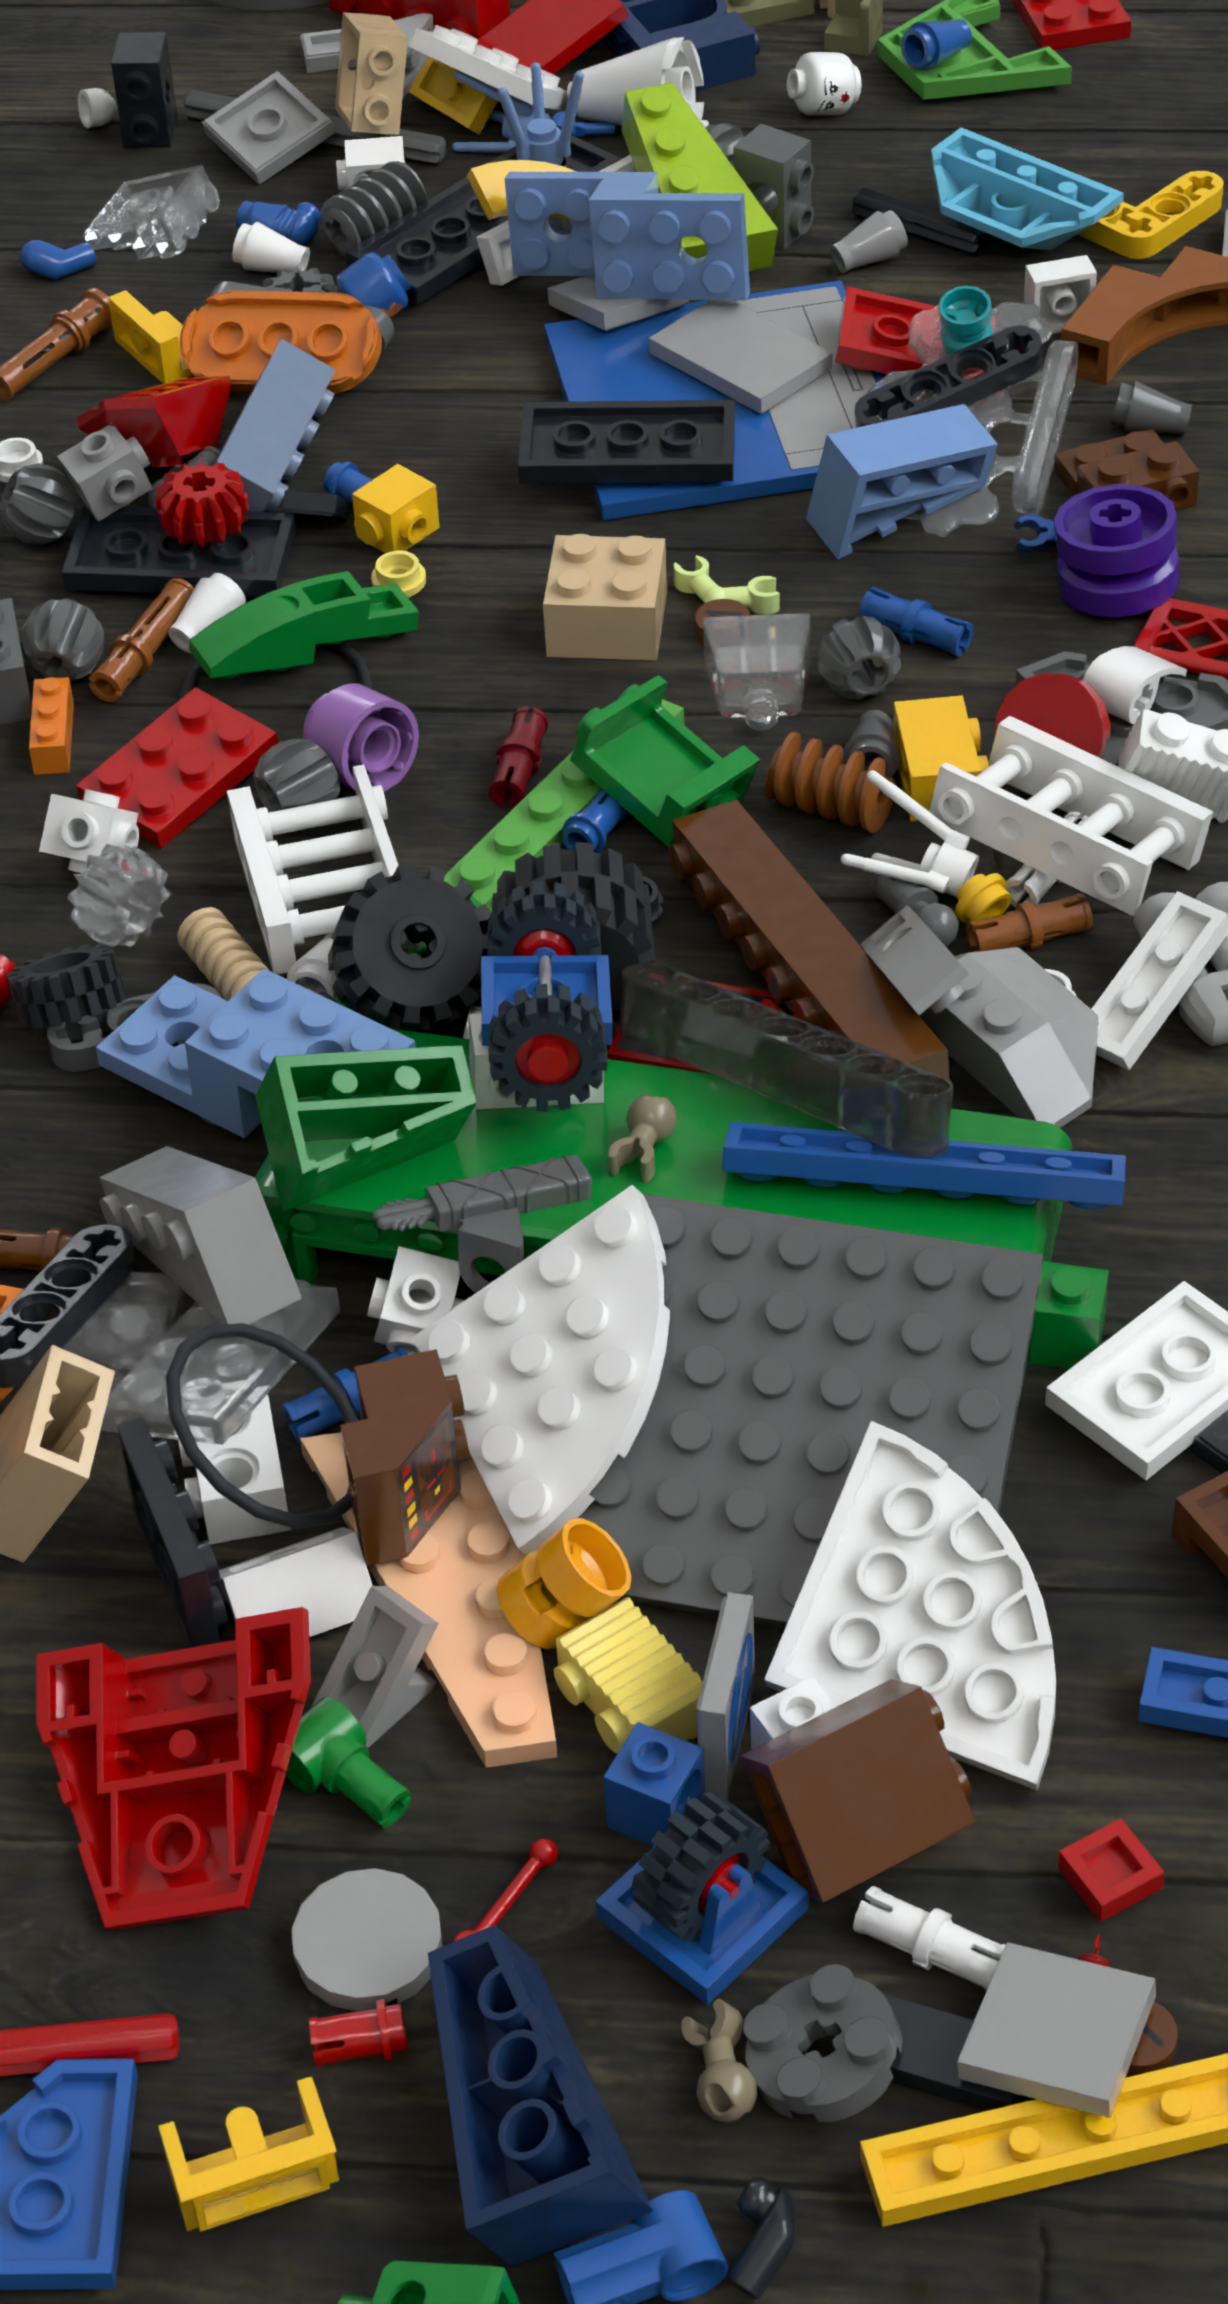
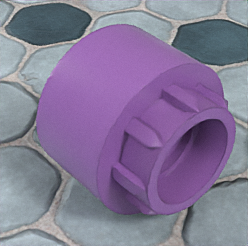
[303,683,419,792]

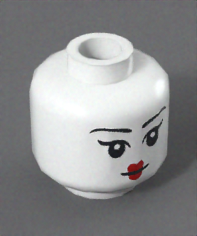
[787,52,861,116]

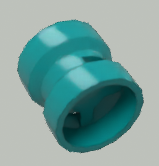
[938,286,993,356]

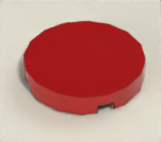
[995,672,1111,759]

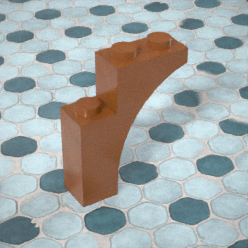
[1059,246,1228,385]

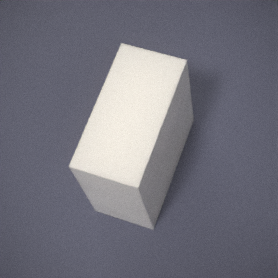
[1023,255,1097,336]

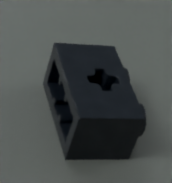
[111,32,178,147]

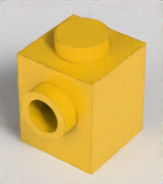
[352,464,440,553]

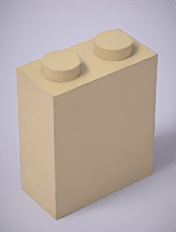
[0,1345,115,1563]

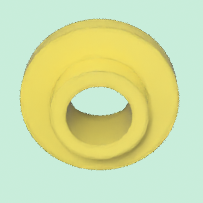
[371,551,426,598]

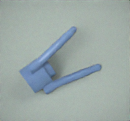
[498,62,584,165]
[452,70,550,153]

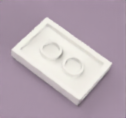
[409,25,568,111]
[1045,1281,1228,1480]

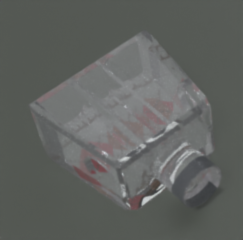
[703,613,811,730]

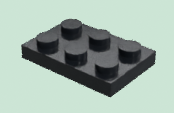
[116,1416,229,1648]

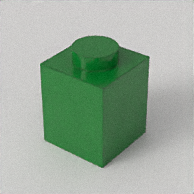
[1029,1261,1109,1369]

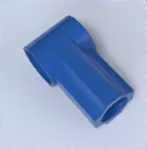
[554,2190,729,2304]

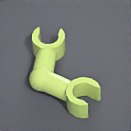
[674,555,780,615]

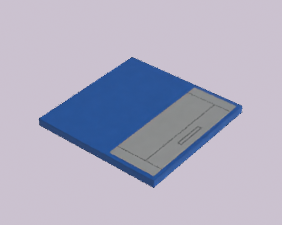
[544,280,885,520]

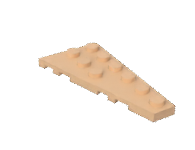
[300,1432,557,1768]

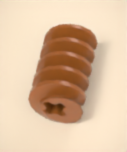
[764,731,895,833]

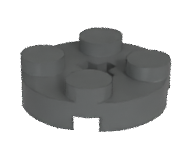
[743,1964,903,2122]

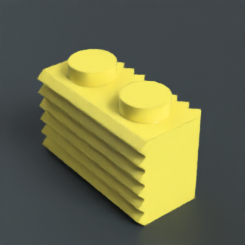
[554,1597,703,1753]

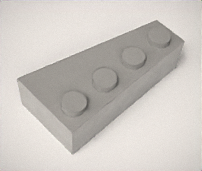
[99,1146,302,1325]

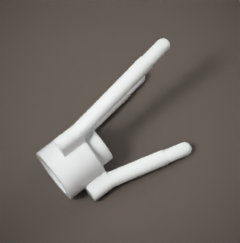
[841,770,979,897]

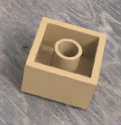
[543,534,667,661]

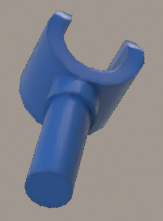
[551,111,615,137]

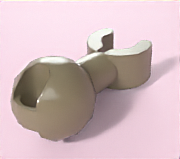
[608,1094,678,1183]
[682,1998,757,2123]

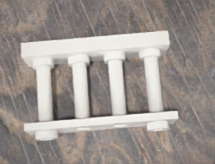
[929,716,1214,916]
[227,764,416,974]

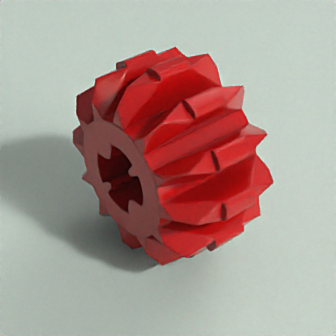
[155,460,249,548]

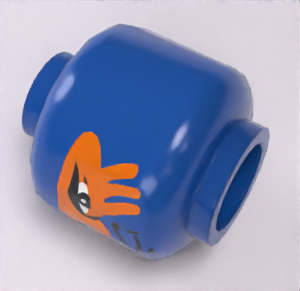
[336,252,412,319]

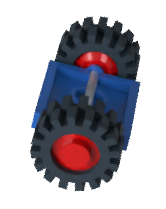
[481,881,612,1112]

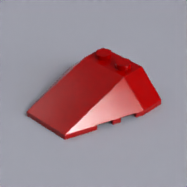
[36,1607,311,1931]

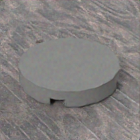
[291,1868,443,2012]

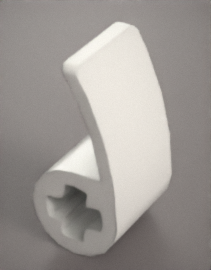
[1083,646,1187,724]

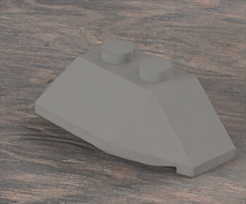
[894,947,1099,1128]

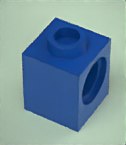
[604,1722,705,1846]

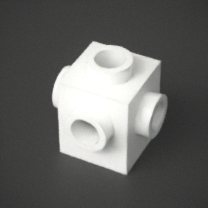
[39,789,139,877]
[367,1246,465,1355]

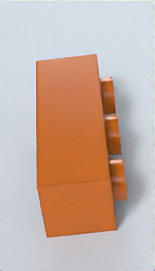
[29,677,74,775]

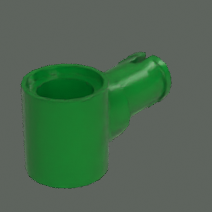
[285,1696,411,1829]

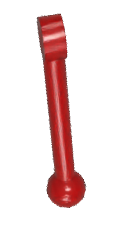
[454,1838,558,1942]

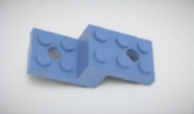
[504,171,750,300]
[96,968,416,1138]

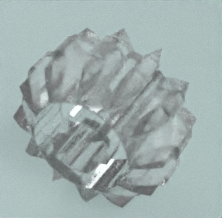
[67,844,171,948]

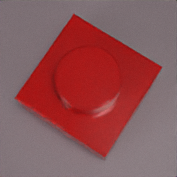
[1058,1818,1165,1922]

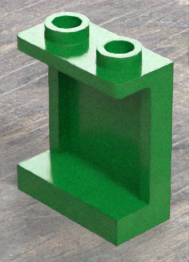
[570,675,761,847]

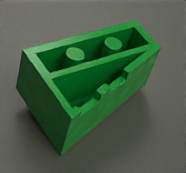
[255,1045,477,1212]

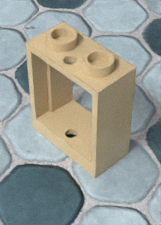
[335,12,408,135]

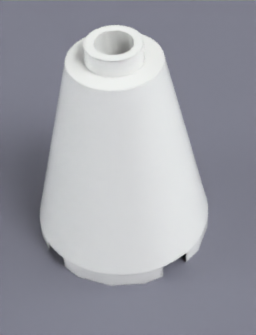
[567,37,704,126]

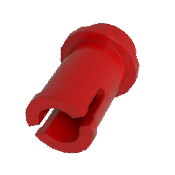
[309,1999,408,2068]

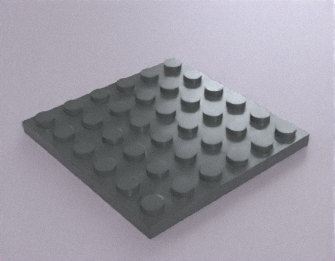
[578,1194,1044,1629]

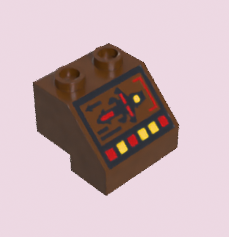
[340,1349,470,1566]

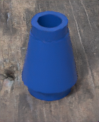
[901,19,972,70]

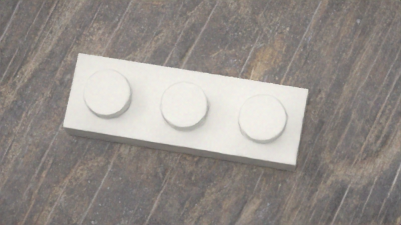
[1092,891,1228,1070]

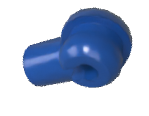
[20,240,96,280]

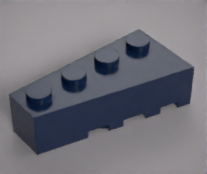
[428,1925,653,2267]

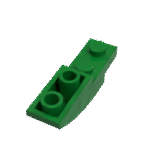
[189,571,419,678]

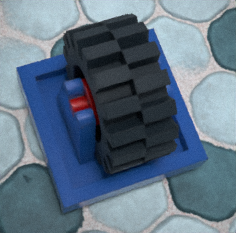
[595,1792,809,2006]

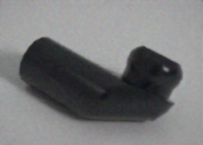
[725,2177,795,2301]

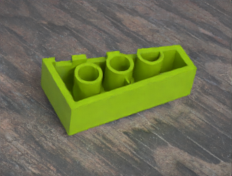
[621,82,778,271]

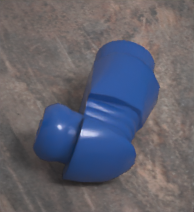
[236,201,320,246]

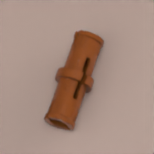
[966,893,1093,952]

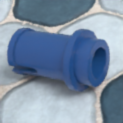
[323,461,373,505]
[562,790,627,853]

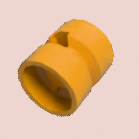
[497,1518,632,1650]

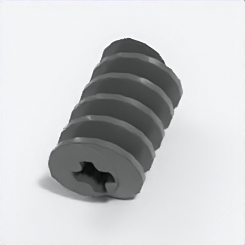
[321,161,427,259]

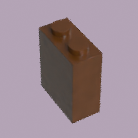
[740,1679,976,1903]

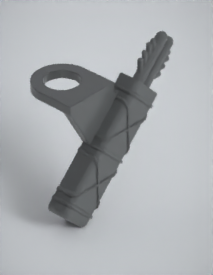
[372,1155,592,1293]

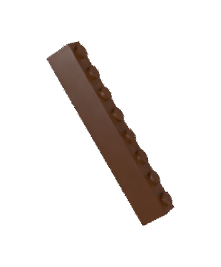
[668,800,951,1125]

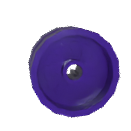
[1054,484,1180,618]

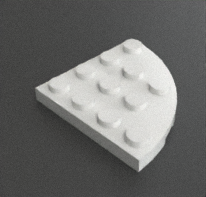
[412,1185,670,1555]
[764,1421,1056,1790]

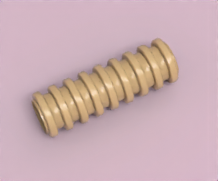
[177,907,270,1001]

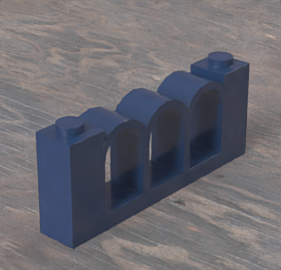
[600,0,760,91]

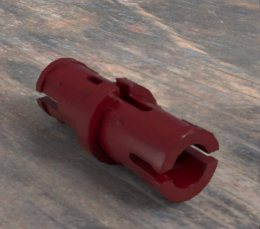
[488,706,549,809]

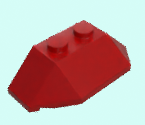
[77,376,231,467]

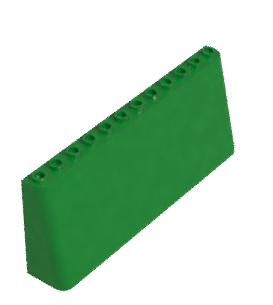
[255,1028,1072,1397]

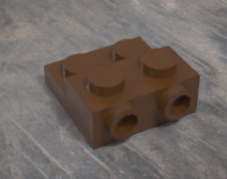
[1054,429,1200,511]

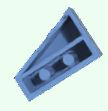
[806,404,998,559]

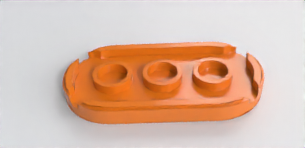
[180,290,382,393]

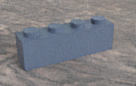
[214,338,336,513]

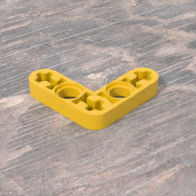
[1078,171,1224,259]

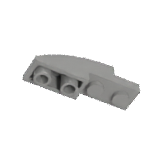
[860,905,969,1015]

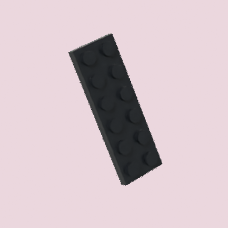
[345,130,620,305]

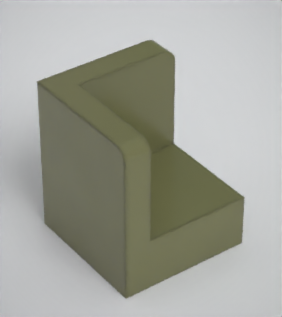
[824,0,883,56]

